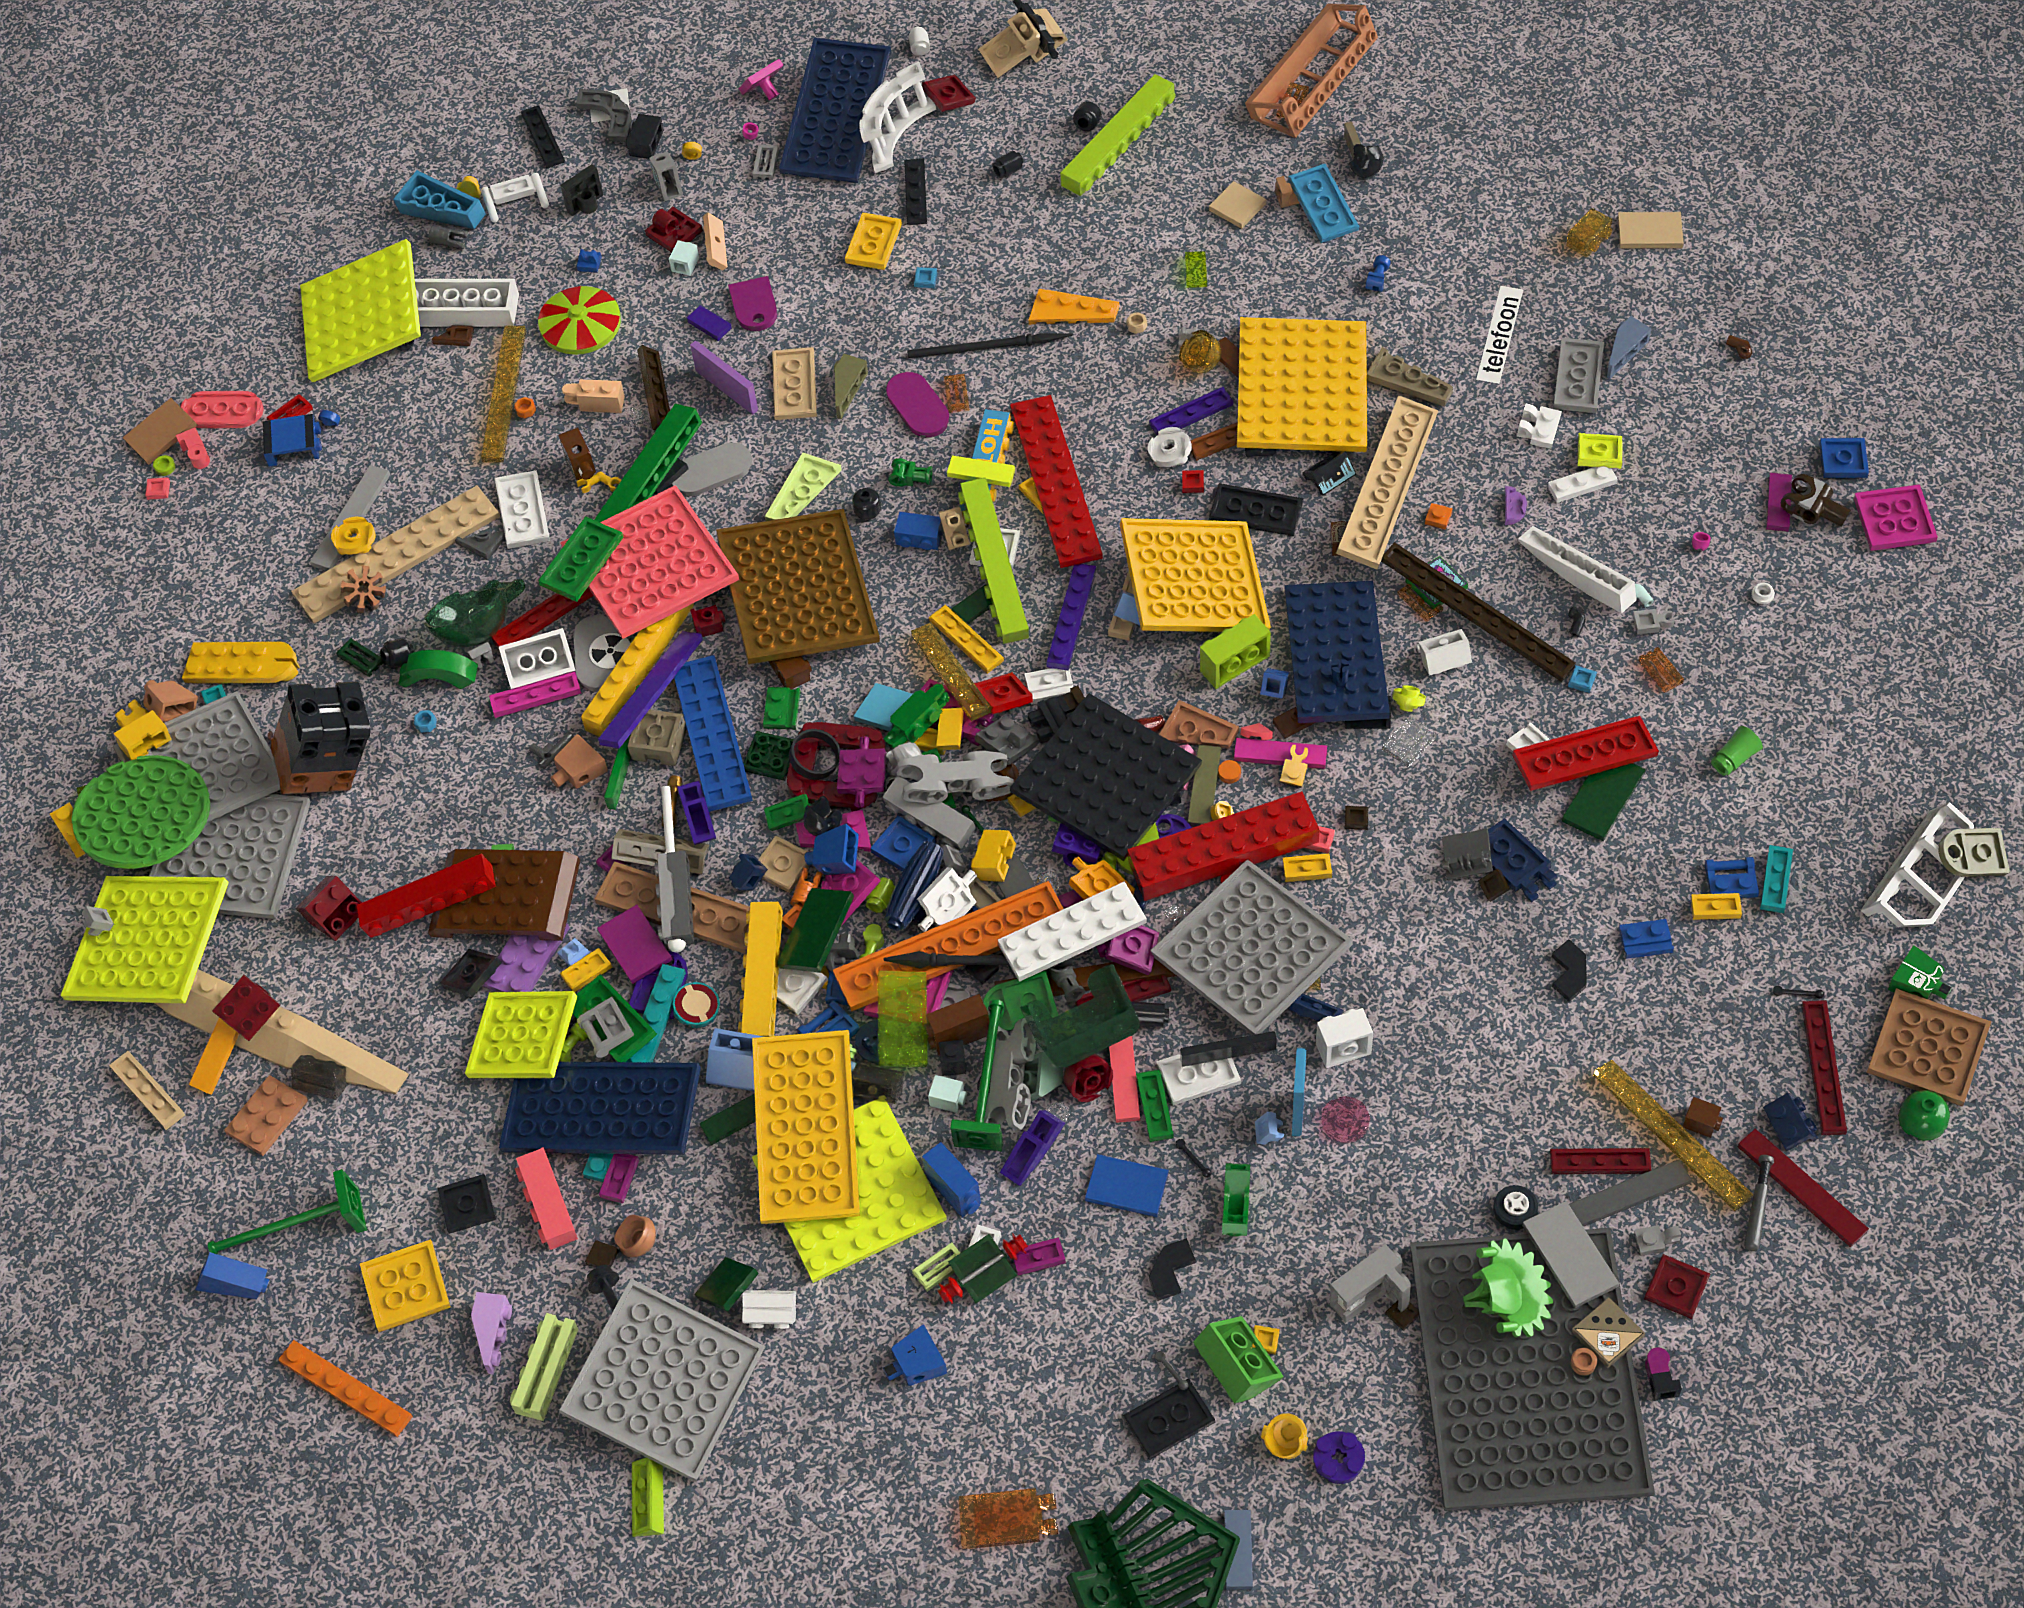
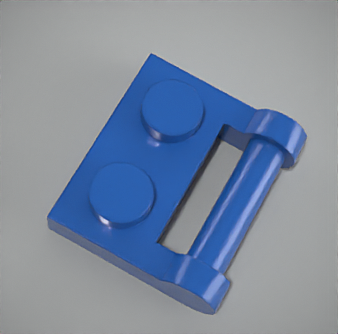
[1705,857,1759,898]
[796,1001,860,1038]

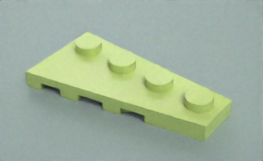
[765,453,842,521]

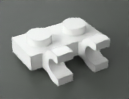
[1517,403,1562,449]

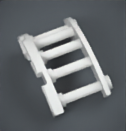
[859,62,937,173]

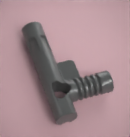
[529,732,574,769]

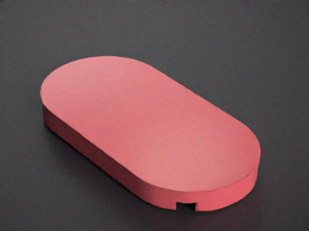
[180,391,263,428]

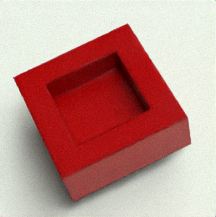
[1182,470,1204,493]

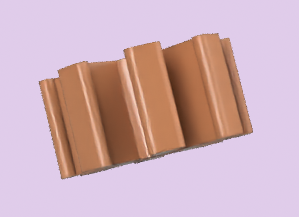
[341,566,386,613]

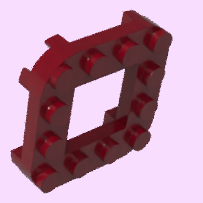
[787,722,887,812]

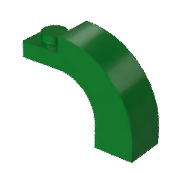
[398,650,478,689]
[1222,1163,1251,1237]

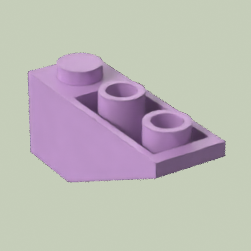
[471,1292,512,1374]

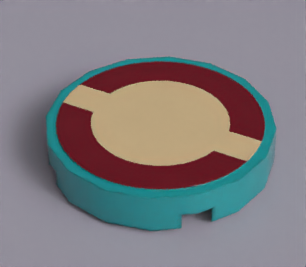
[672,982,720,1028]

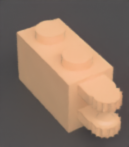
[562,379,625,413]

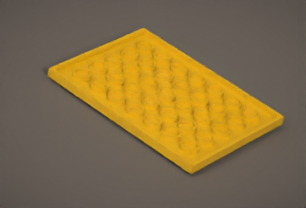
[1237,317,1367,452]

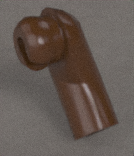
[1726,335,1752,359]

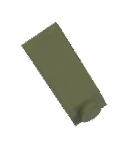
[834,354,868,419]

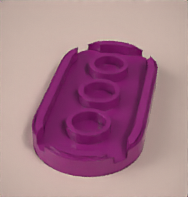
[886,372,949,437]

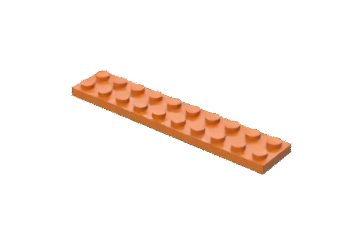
[833,881,1063,1012]

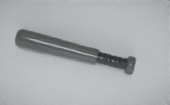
[1744,1155,1774,1251]

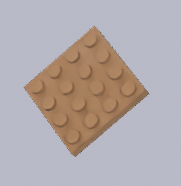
[1866,989,1991,1107]

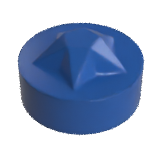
[318,410,341,427]

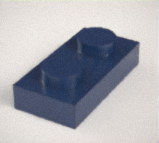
[1289,993,1343,1022]

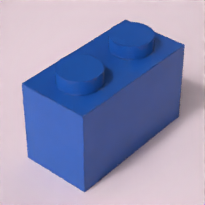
[894,512,943,550]

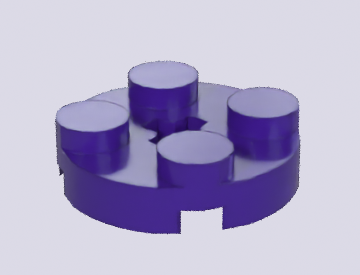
[1313,1431,1365,1484]

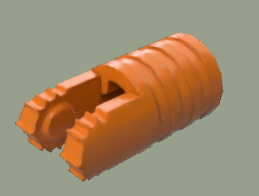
[790,868,823,908]

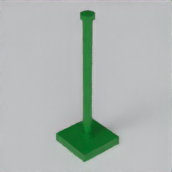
[950,1000,1004,1152]
[208,1169,367,1255]

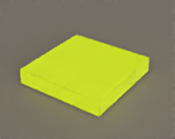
[1577,433,1622,469]

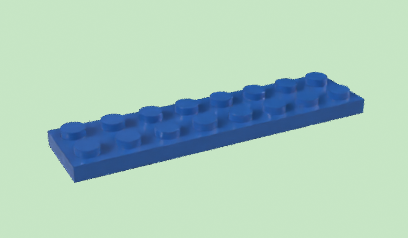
[674,655,753,812]

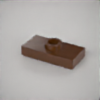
[1273,707,1316,739]

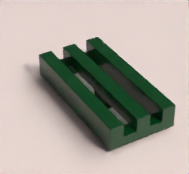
[336,638,383,677]

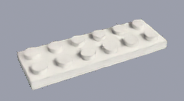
[998,881,1147,982]

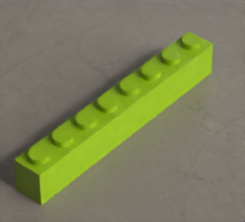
[1060,74,1175,196]
[957,477,1029,644]

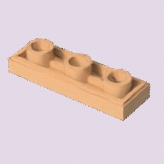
[703,213,727,270]

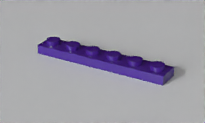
[1047,564,1096,671]

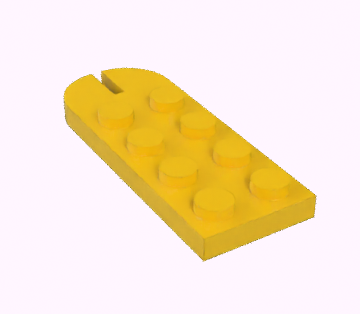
[182,642,300,683]

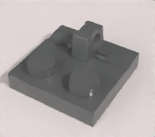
[975,715,1039,765]

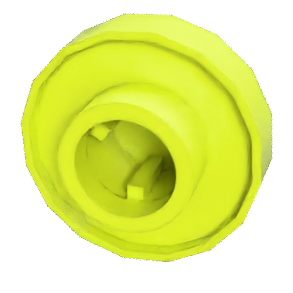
[1392,685,1426,712]

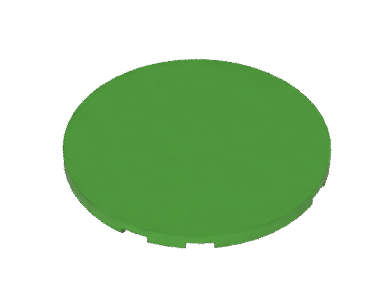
[72,755,210,869]

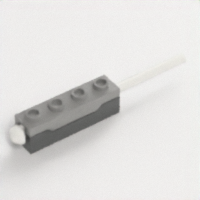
[654,786,694,953]

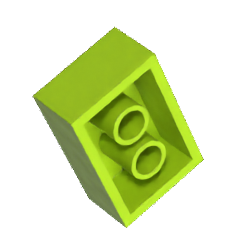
[1200,614,1271,689]

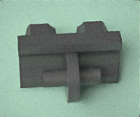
[823,933,859,972]

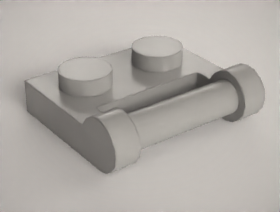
[577,997,634,1058]

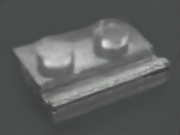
[1382,716,1437,768]

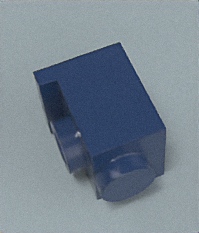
[729,854,768,891]

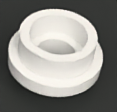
[1751,583,1775,604]

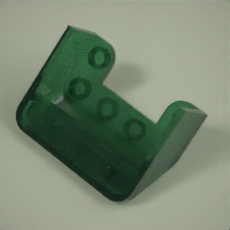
[1020,964,1140,1068]

